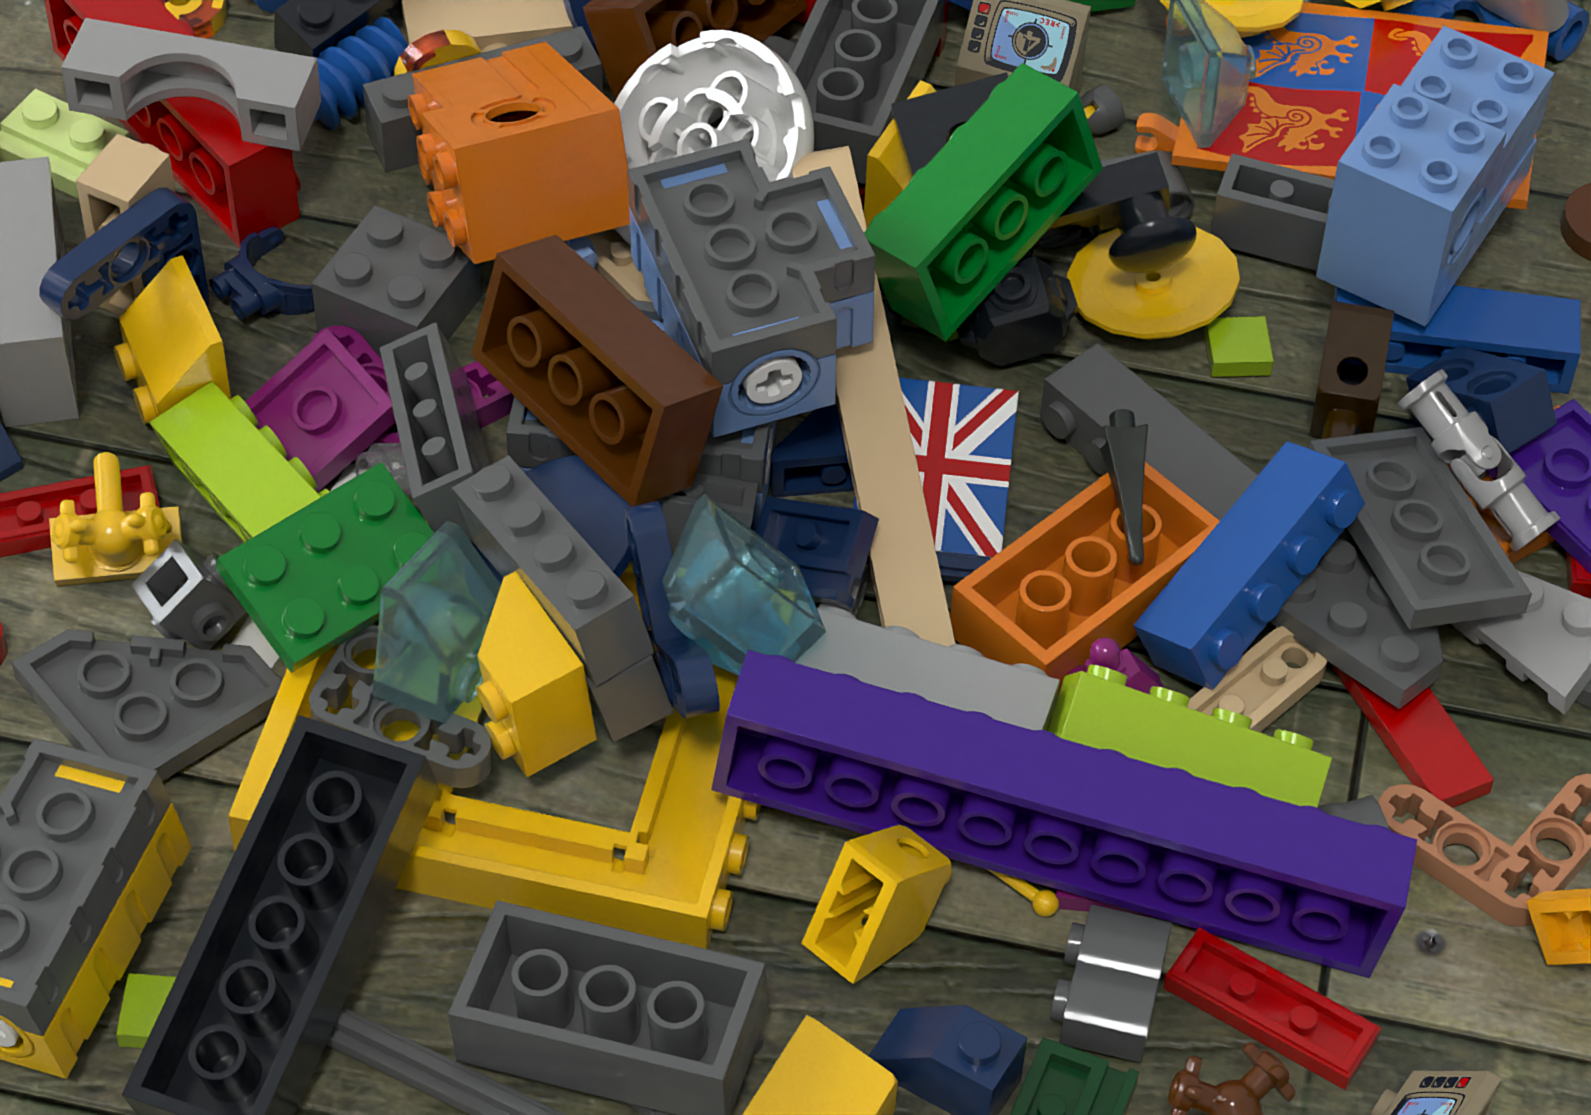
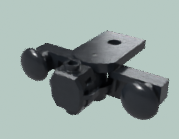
[877,72,1197,366]

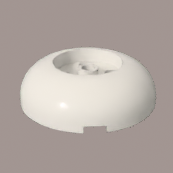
[614,30,814,245]

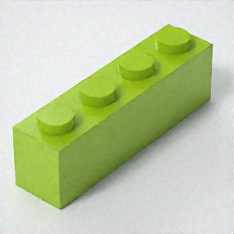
[149,381,330,543]
[1048,665,1332,807]

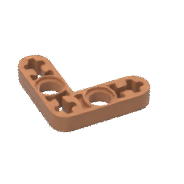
[1378,774,1591,927]

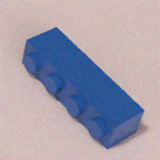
[1330,285,1581,394]
[1133,441,1365,690]

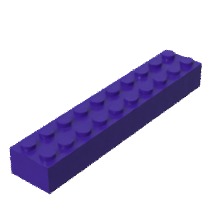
[711,650,1417,978]

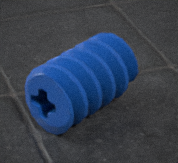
[314,17,411,131]

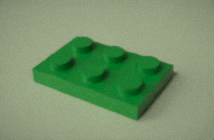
[215,462,458,673]

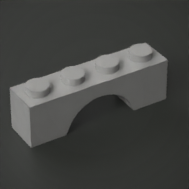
[61,18,321,151]

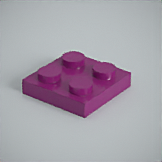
[245,328,396,493]

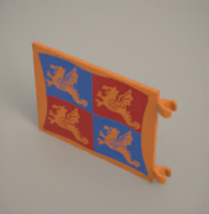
[1135,2,1549,210]

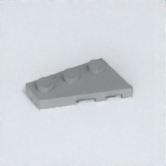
[1451,570,1591,715]

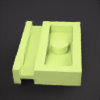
[0,89,130,199]

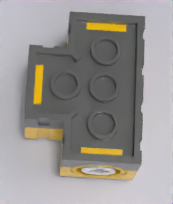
[0,738,192,1079]

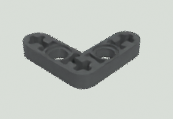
[309,590,493,788]

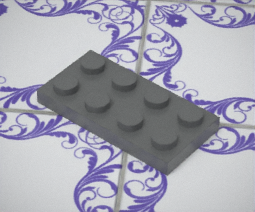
[1308,427,1532,629]

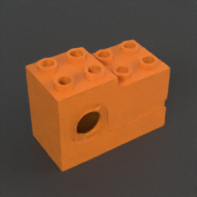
[408,41,630,264]

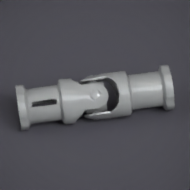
[1397,369,1561,553]

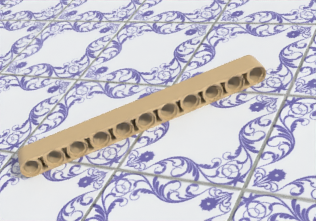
[792,146,956,647]

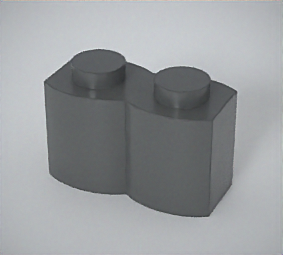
[1050,904,1172,1063]

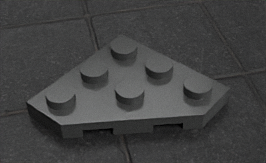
[1269,528,1444,709]
[11,629,282,781]

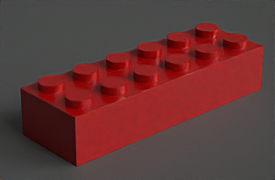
[44,0,301,249]

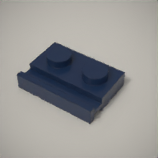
[747,496,879,608]

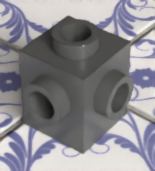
[131,539,246,650]

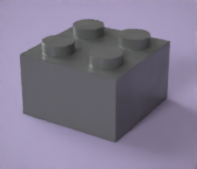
[311,205,482,359]

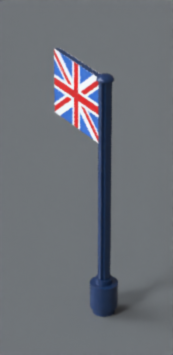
[746,377,1019,582]

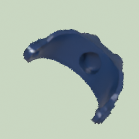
[209,227,315,320]

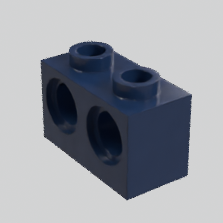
[1406,345,1557,453]

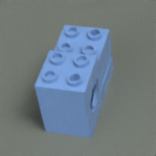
[1316,26,1555,327]

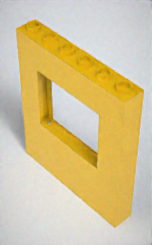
[228,521,802,949]

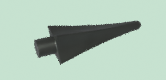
[1100,409,1148,566]

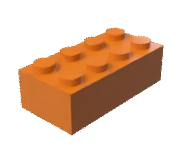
[950,462,1220,696]

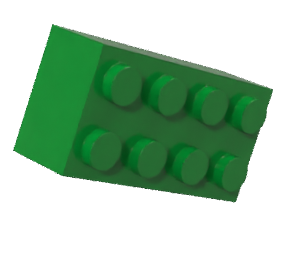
[864,63,1103,341]

